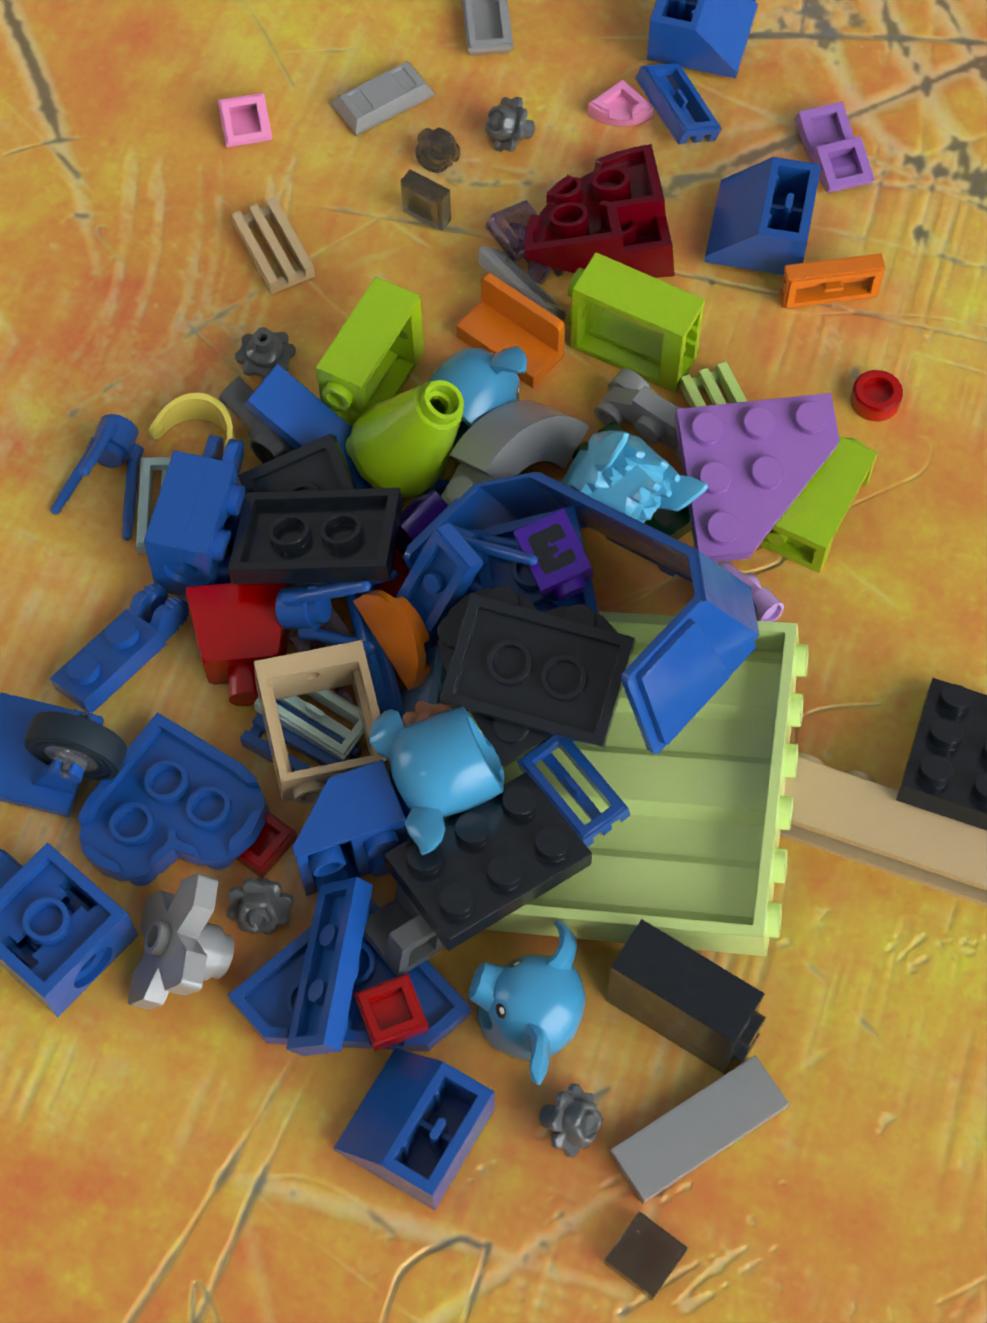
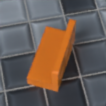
[456,272,565,388]

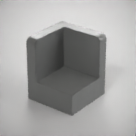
[363,883,444,977]

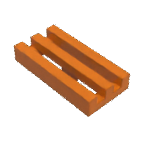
[779,253,885,309]

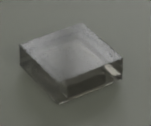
[400,169,451,231]
[603,1211,688,1301]

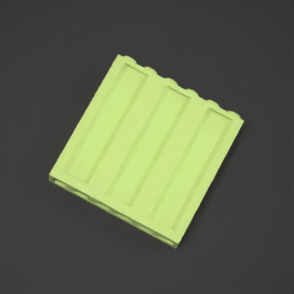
[443,611,809,957]

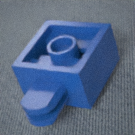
[144,434,245,597]
[0,842,139,1018]

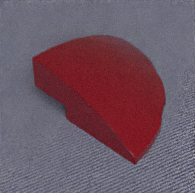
[524,144,675,278]

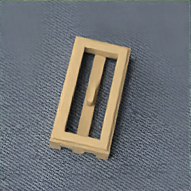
[231,197,316,294]

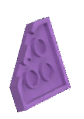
[674,393,840,562]

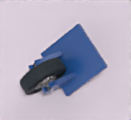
[0,692,127,817]

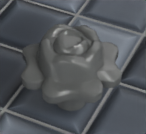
[485,96,535,152]
[235,327,296,379]
[226,878,293,934]
[539,1083,603,1158]

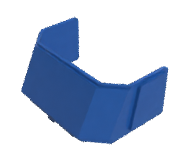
[404,472,759,754]

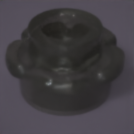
[415,127,461,173]

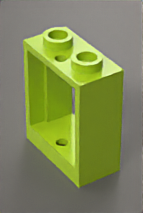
[566,253,705,394]
[316,277,425,427]

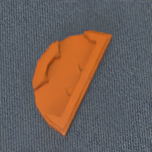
[353,589,431,691]

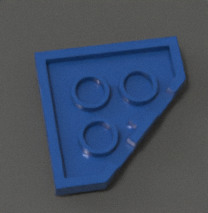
[227,899,472,1051]

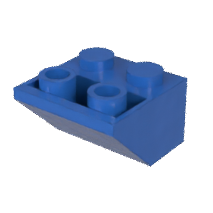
[647,0,758,79]
[704,157,821,275]
[292,759,408,896]
[333,1048,495,1211]

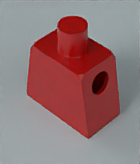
[186,583,290,706]

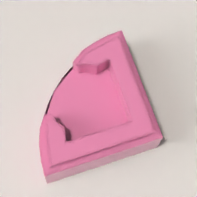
[588,79,654,126]

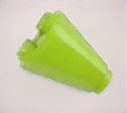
[345,380,464,498]

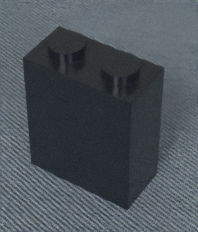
[606,919,766,1074]

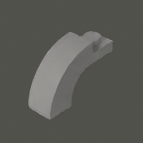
[441,400,590,505]

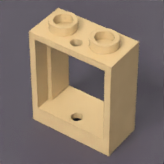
[254,640,391,804]

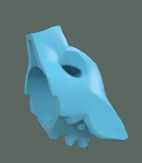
[561,431,708,523]

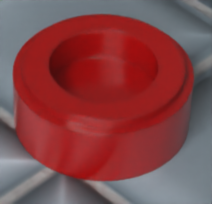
[850,370,903,422]

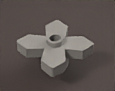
[128,873,234,1010]

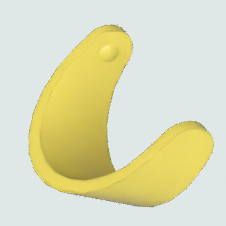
[149,392,236,454]

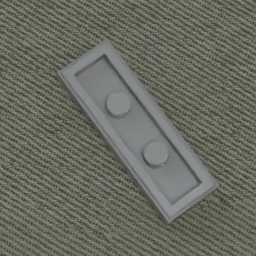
[610,1056,789,1204]

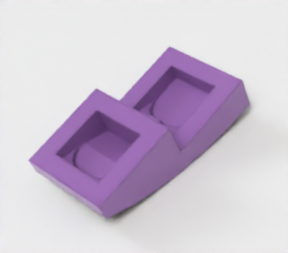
[794,101,875,193]

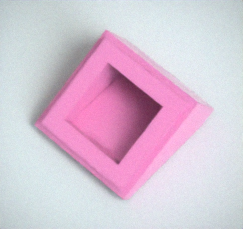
[218,93,273,148]

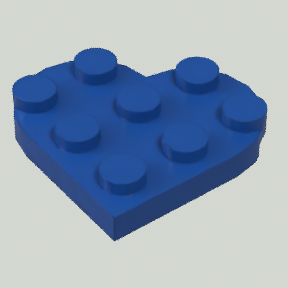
[78,712,269,886]

